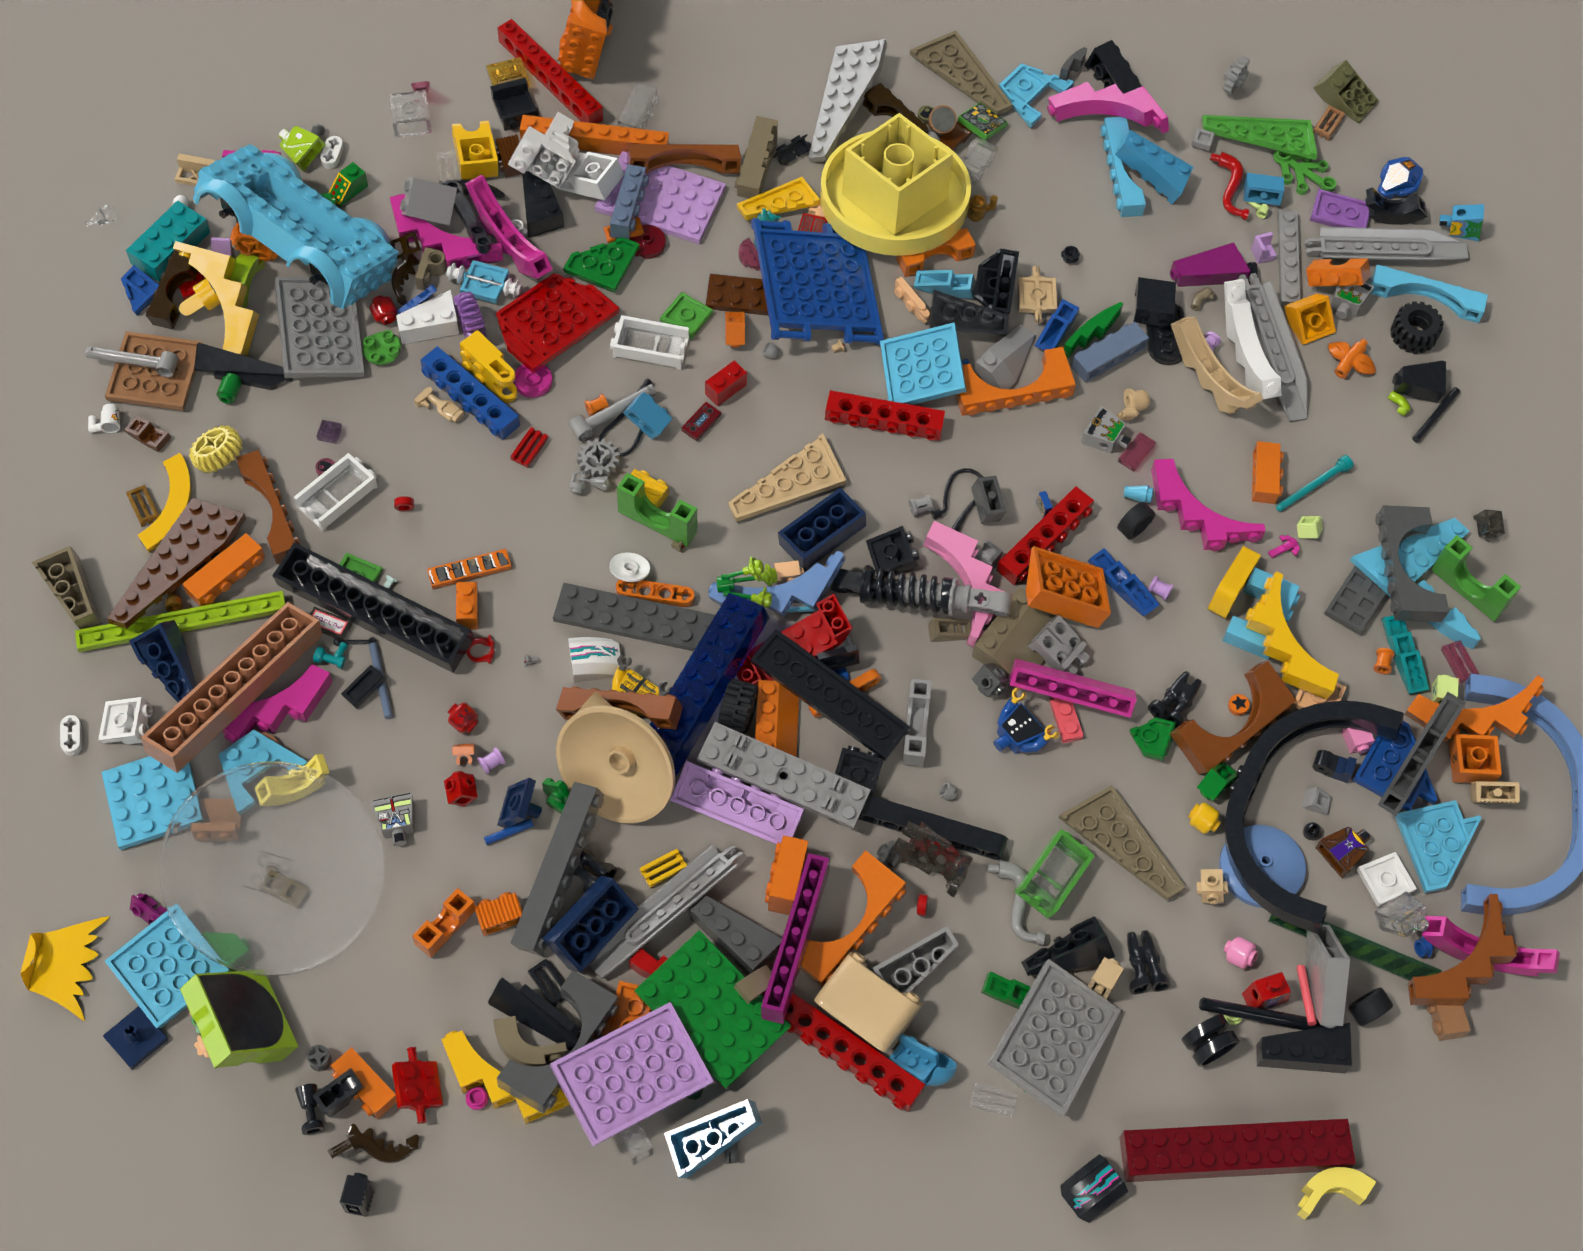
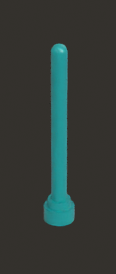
[1276,455,1354,511]

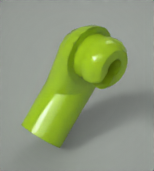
[1387,390,1411,416]

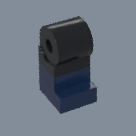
[1312,750,1357,783]

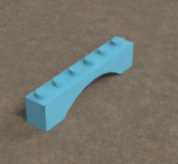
[1100,117,1146,217]
[1370,265,1488,323]

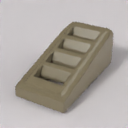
[928,618,972,642]

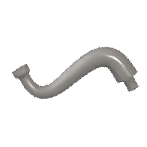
[987,860,1045,945]

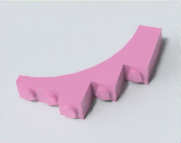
[923,521,1005,647]

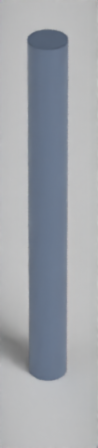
[369,642,393,719]

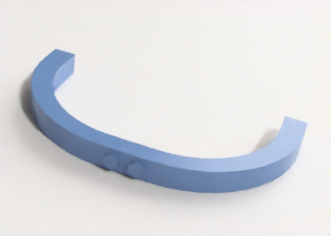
[1461,673,1583,916]

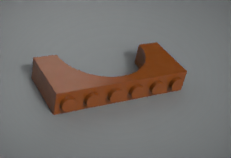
[1170,660,1296,774]

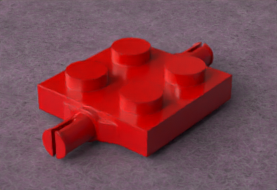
[392,1047,443,1124]

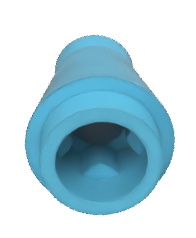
[1124,485,1154,503]

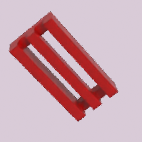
[510,427,548,468]

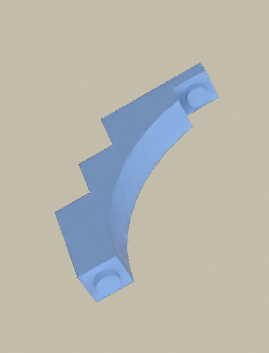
[708,550,846,623]

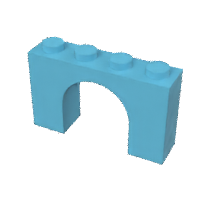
[1222,567,1300,660]

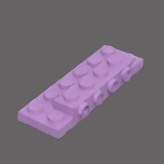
[670,761,805,844]

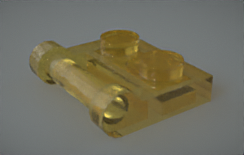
[486,57,530,87]

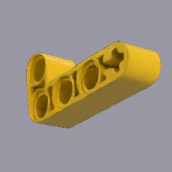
[1207,546,1261,619]

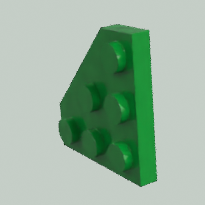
[563,237,640,293]

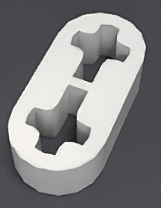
[320,136,344,169]
[60,715,82,756]

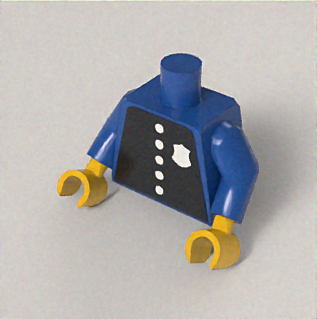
[993,688,1059,754]

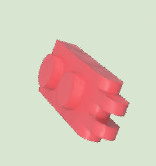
[1049,697,1083,743]

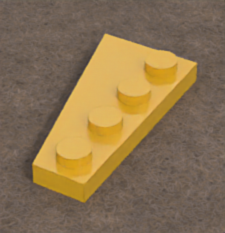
[737,177,820,220]

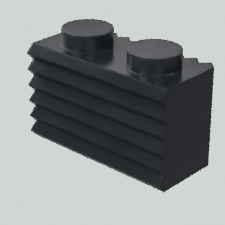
[340,1173,375,1217]

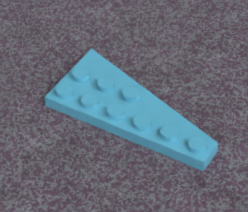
[1350,518,1469,597]

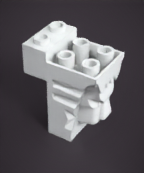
[508,112,580,189]

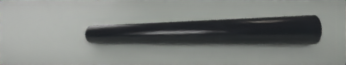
[1412,387,1460,443]

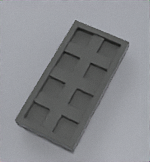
[1324,566,1386,635]

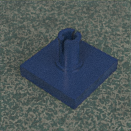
[497,778,542,828]
[103,1006,168,1070]

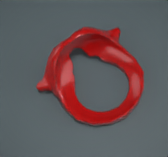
[466,635,495,664]

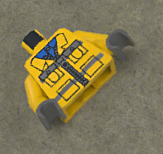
[612,655,674,717]

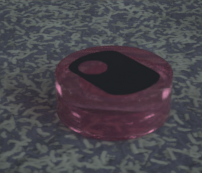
[315,458,335,476]

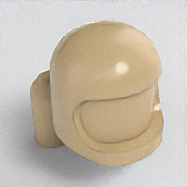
[1117,388,1150,421]

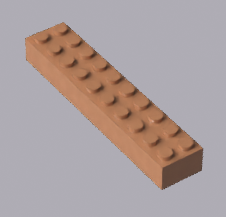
[141,602,322,773]

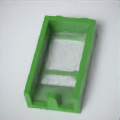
[1014,829,1095,919]

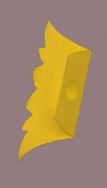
[20,916,110,1021]

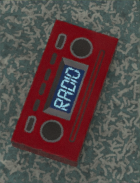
[681,402,721,441]

